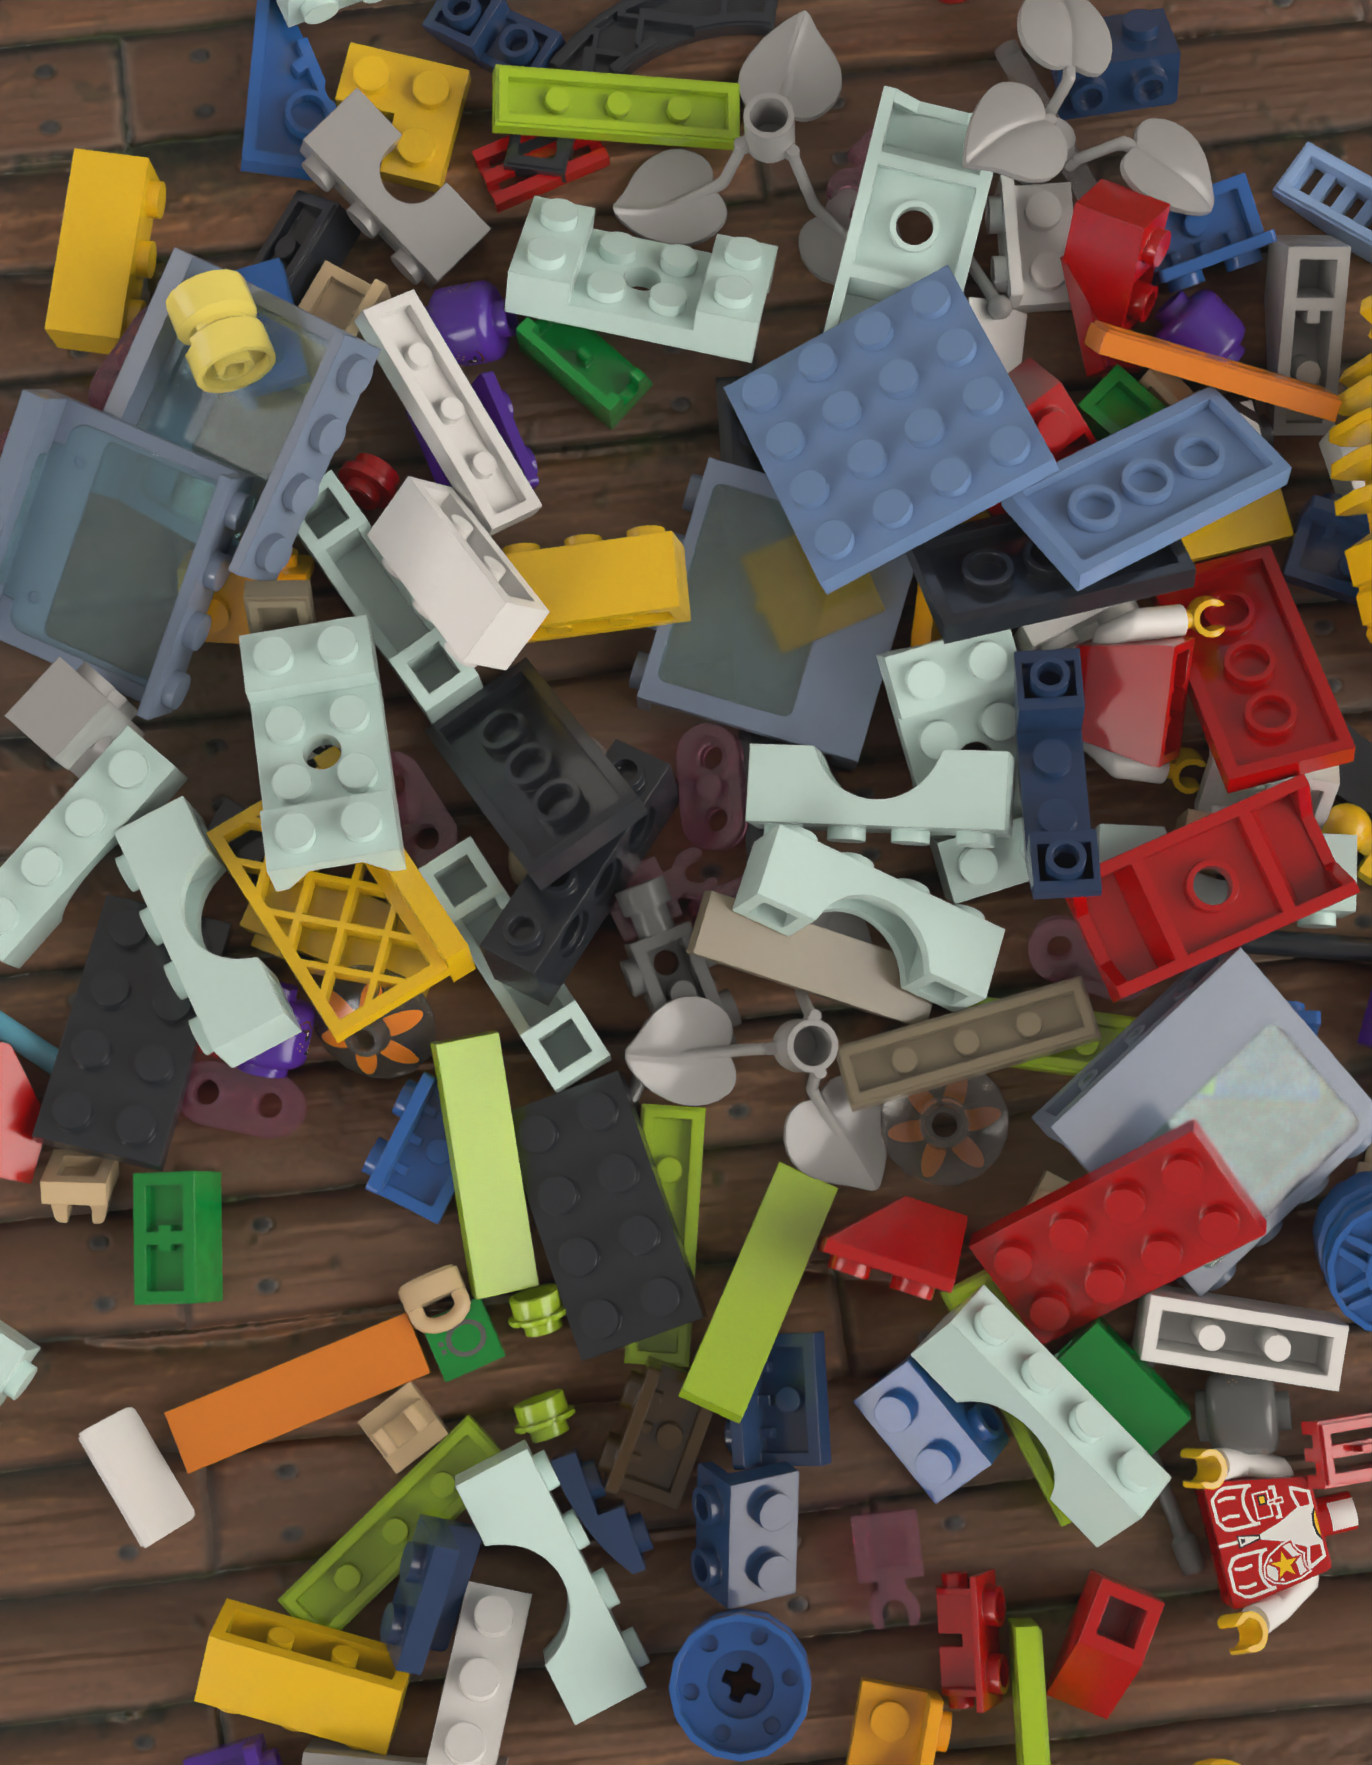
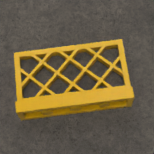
[206,746,476,1043]

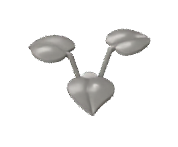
[962,0,1214,216]
[613,10,902,285]
[625,911,887,1191]

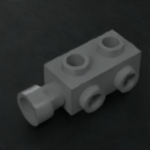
[615,875,741,1044]

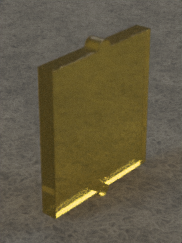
[740,534,885,655]

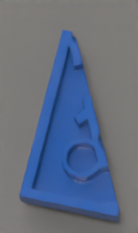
[240,0,336,181]

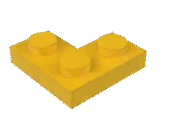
[335,42,471,193]

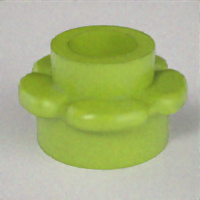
[508,1283,566,1337]
[513,1389,575,1443]

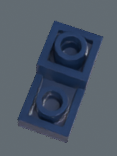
[422,0,566,74]
[551,1447,654,1574]

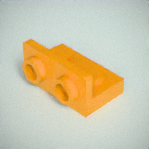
[846,1676,952,1765]

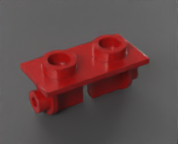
[935,1568,1010,1713]

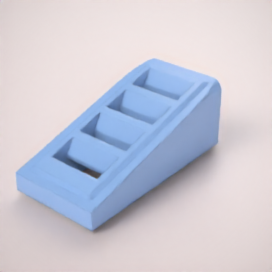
[1272,142,1372,264]

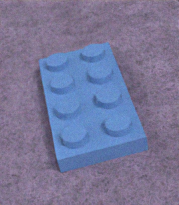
[1001,386,1292,591]

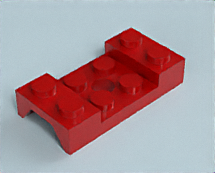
[1065,773,1360,1003]

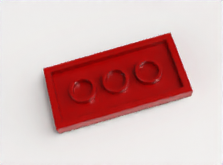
[1151,545,1356,794]
[969,1118,1267,1345]

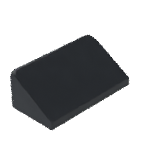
[251,190,361,307]

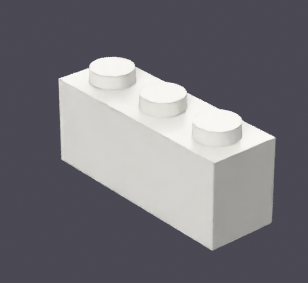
[367,476,550,670]
[1132,1285,1349,1392]

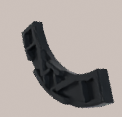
[503,0,778,183]

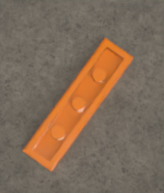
[1084,320,1342,422]
[164,1313,432,1474]

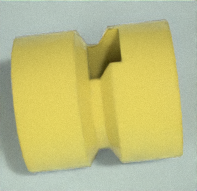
[166,269,276,393]

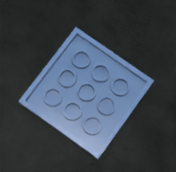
[724,265,1059,594]

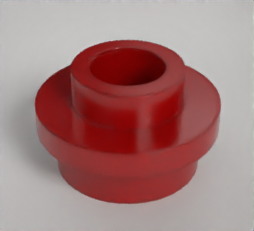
[338,453,400,510]

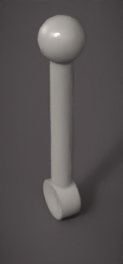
[969,256,1012,320]

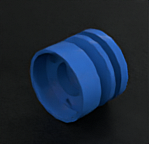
[1312,1170,1372,1332]
[669,1607,811,1762]

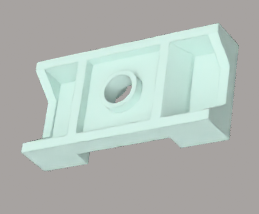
[823,86,993,333]
[505,196,778,363]
[239,614,407,892]
[876,629,1029,904]

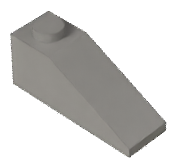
[1264,235,1351,436]

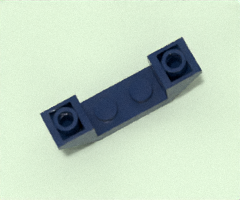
[1013,648,1102,899]

